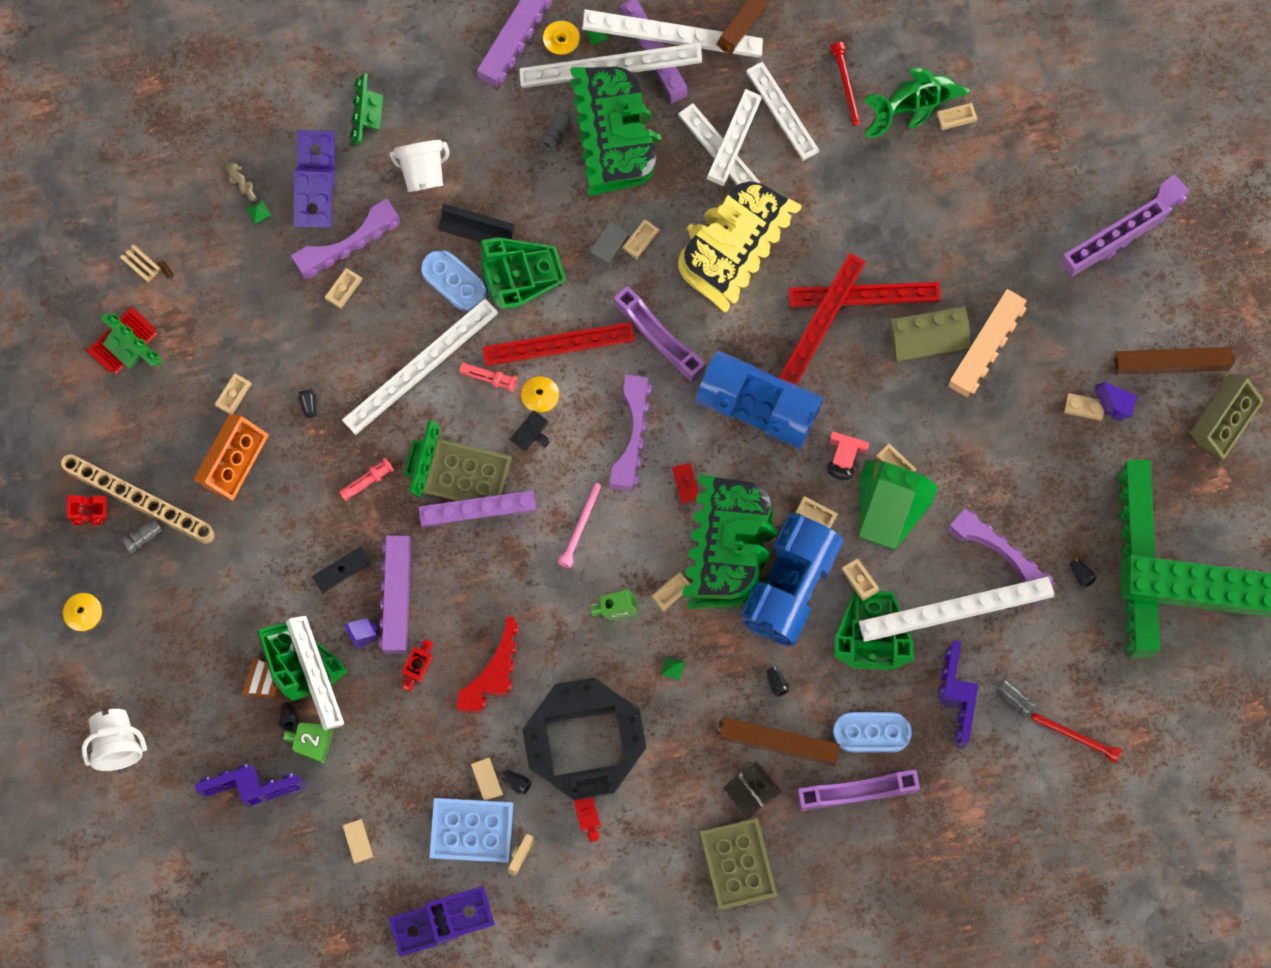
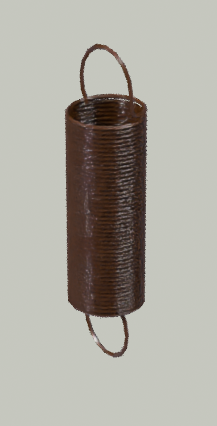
[157,257,174,282]

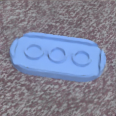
[421,250,486,311]
[833,712,912,752]

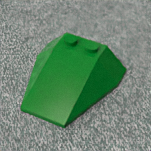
[481,238,566,310]
[859,460,938,550]
[834,590,914,670]
[258,622,347,701]

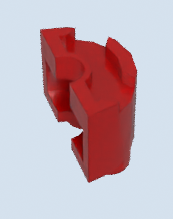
[67,495,107,526]

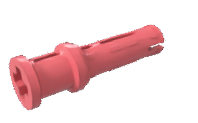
[459,362,518,393]
[339,457,394,501]

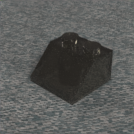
[723,762,782,819]

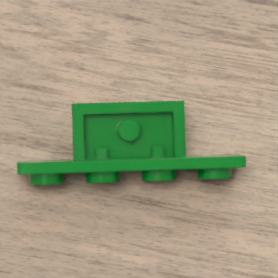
[350,73,383,147]
[100,313,163,369]
[403,420,440,497]

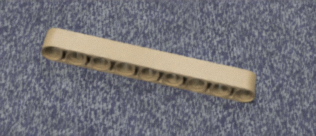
[61,454,214,544]

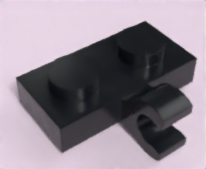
[510,410,550,452]

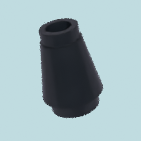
[298,389,317,418]
[1069,558,1097,588]
[766,666,790,697]
[279,703,298,732]
[501,769,532,795]

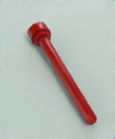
[830,42,860,126]
[1031,713,1122,763]

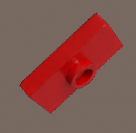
[672,463,699,505]

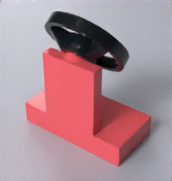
[827,432,869,480]

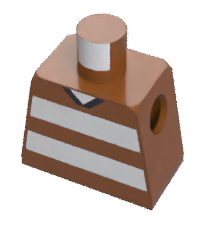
[243,657,281,699]

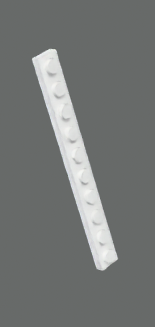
[582,10,763,58]
[520,43,702,88]
[342,299,498,435]
[859,577,1054,642]

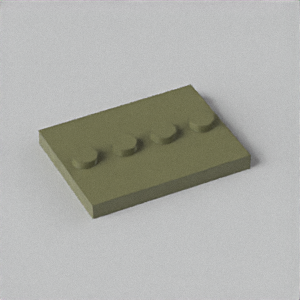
[423,439,512,502]
[700,818,777,911]

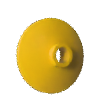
[543,21,580,55]
[521,376,559,413]
[63,593,102,631]

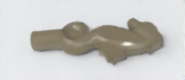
[226,163,257,203]

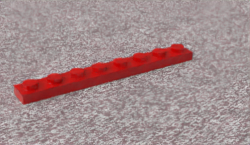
[779,253,866,385]
[789,282,941,308]
[482,322,634,367]

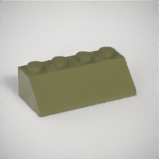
[889,307,971,362]
[1190,374,1264,460]

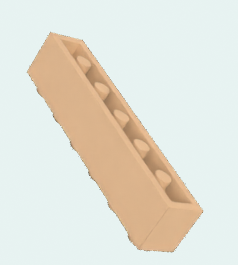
[948,289,1027,398]

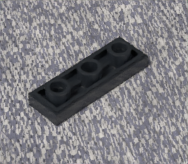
[312,546,372,594]

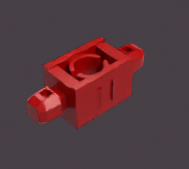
[401,639,433,692]
[573,798,601,843]

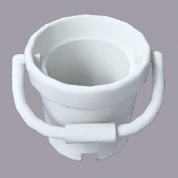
[390,140,449,192]
[82,709,147,771]

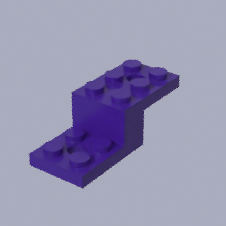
[293,130,335,228]
[937,640,979,749]
[195,764,305,807]
[389,886,495,957]

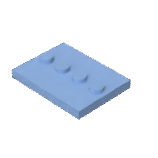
[429,798,514,863]

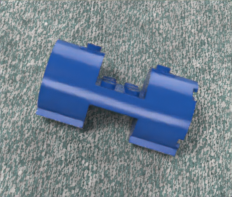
[695,350,823,449]
[739,513,844,647]

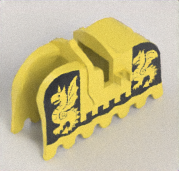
[678,181,801,312]

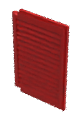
[86,307,157,374]

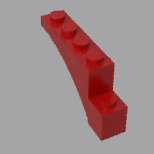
[457,616,519,714]

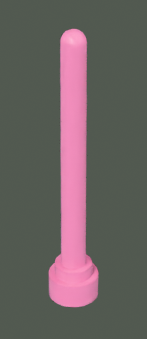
[557,482,601,568]

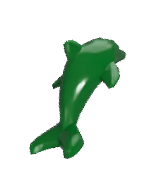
[864,67,970,138]

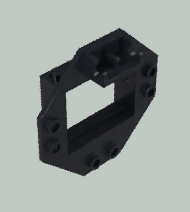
[523,677,646,801]

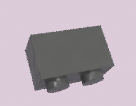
[589,222,629,269]

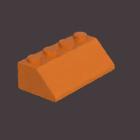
[193,414,269,501]

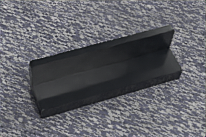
[438,203,515,243]

